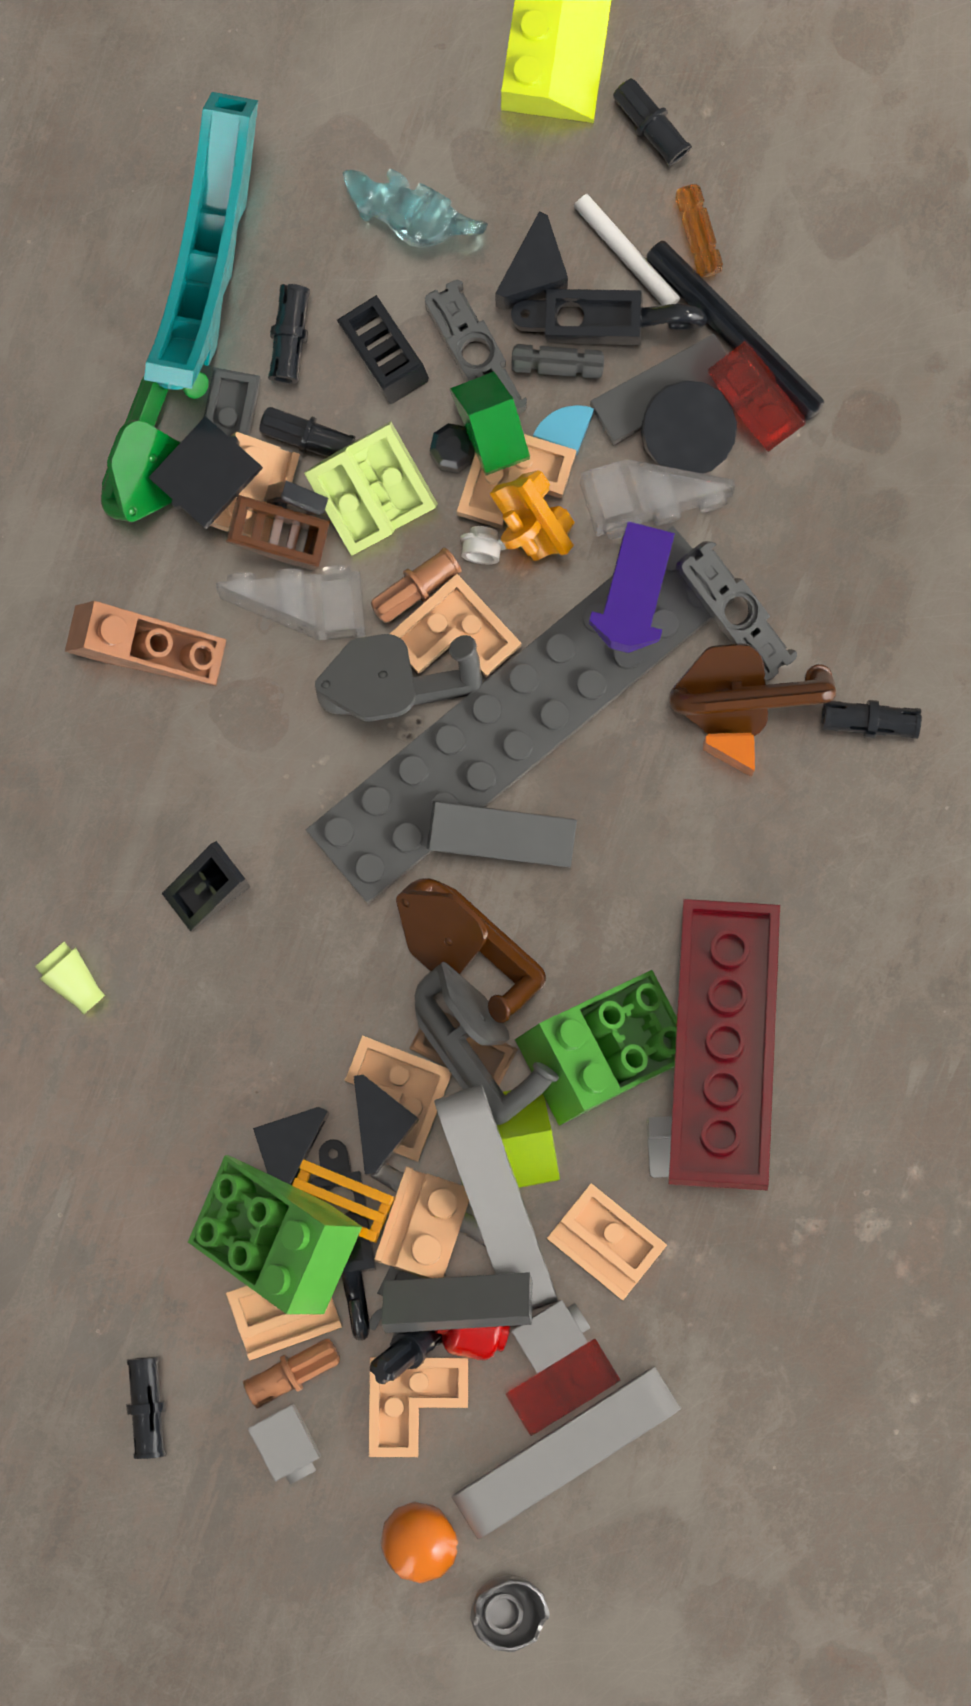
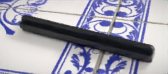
[646,241,824,420]

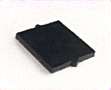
[149,416,263,530]

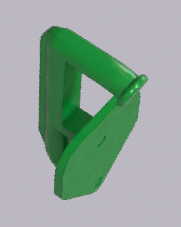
[101,372,209,522]

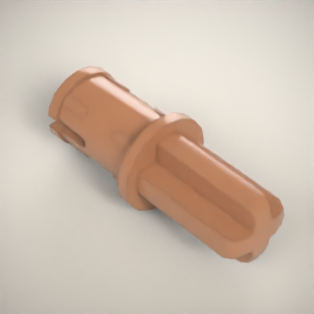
[371,547,462,623]
[243,1339,340,1409]

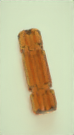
[675,184,723,277]

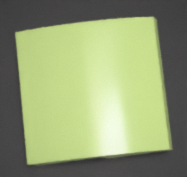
[304,421,438,556]

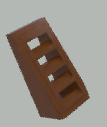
[226,495,330,571]

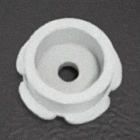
[460,526,506,565]

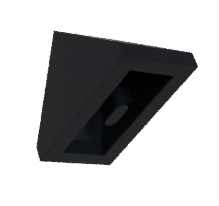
[495,211,568,310]
[162,841,250,931]
[354,1075,419,1176]
[253,1107,330,1185]

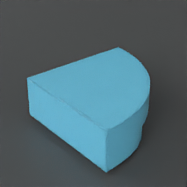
[533,405,594,455]

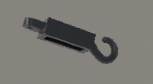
[511,289,707,345]
[312,1139,376,1340]

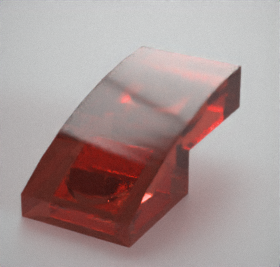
[708,341,806,452]
[505,1339,621,1436]

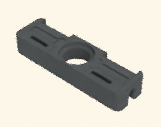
[425,280,527,415]
[676,541,797,680]

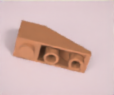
[65,601,226,686]

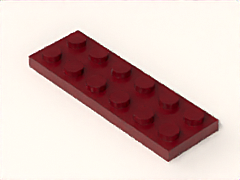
[668,899,780,1191]

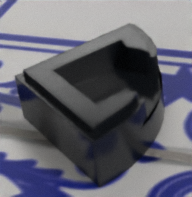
[264,480,329,515]

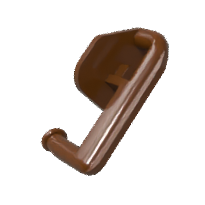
[669,644,836,736]
[396,878,546,1023]

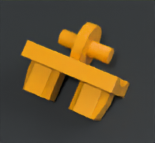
[489,470,575,561]

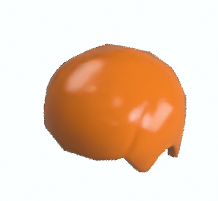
[381,1502,458,1584]

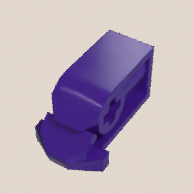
[589,521,675,653]

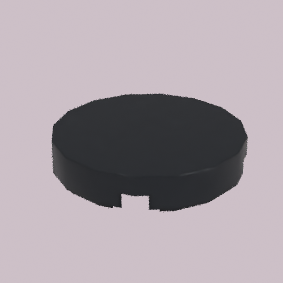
[641,381,737,476]

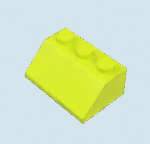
[501,0,611,123]

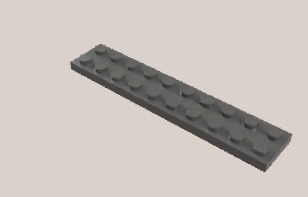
[306,526,735,905]

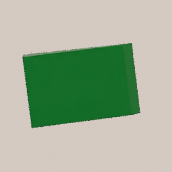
[450,372,530,476]

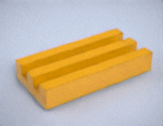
[292,1159,395,1243]

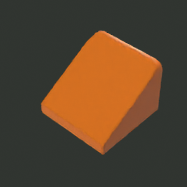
[703,733,755,776]

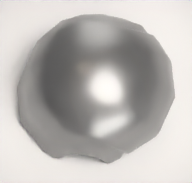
[470,1575,549,1652]

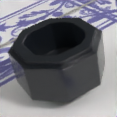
[430,423,475,473]

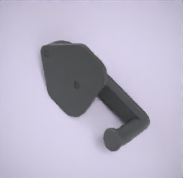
[315,634,482,722]
[414,962,559,1125]

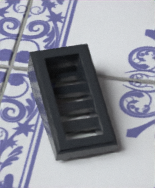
[337,295,429,404]

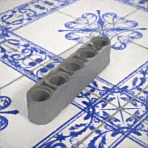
[434,1084,558,1310]
[452,1366,681,1539]

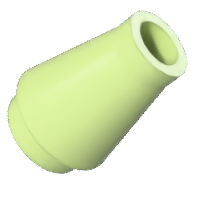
[35,942,105,1014]

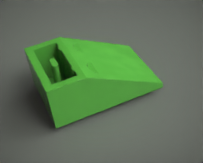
[514,970,677,1126]
[188,1155,362,1314]

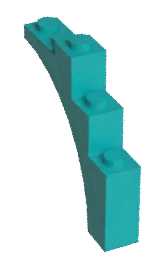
[144,92,258,390]

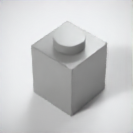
[511,1300,590,1374]
[248,1404,321,1484]

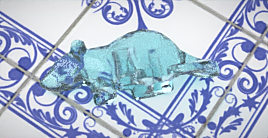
[342,169,488,248]

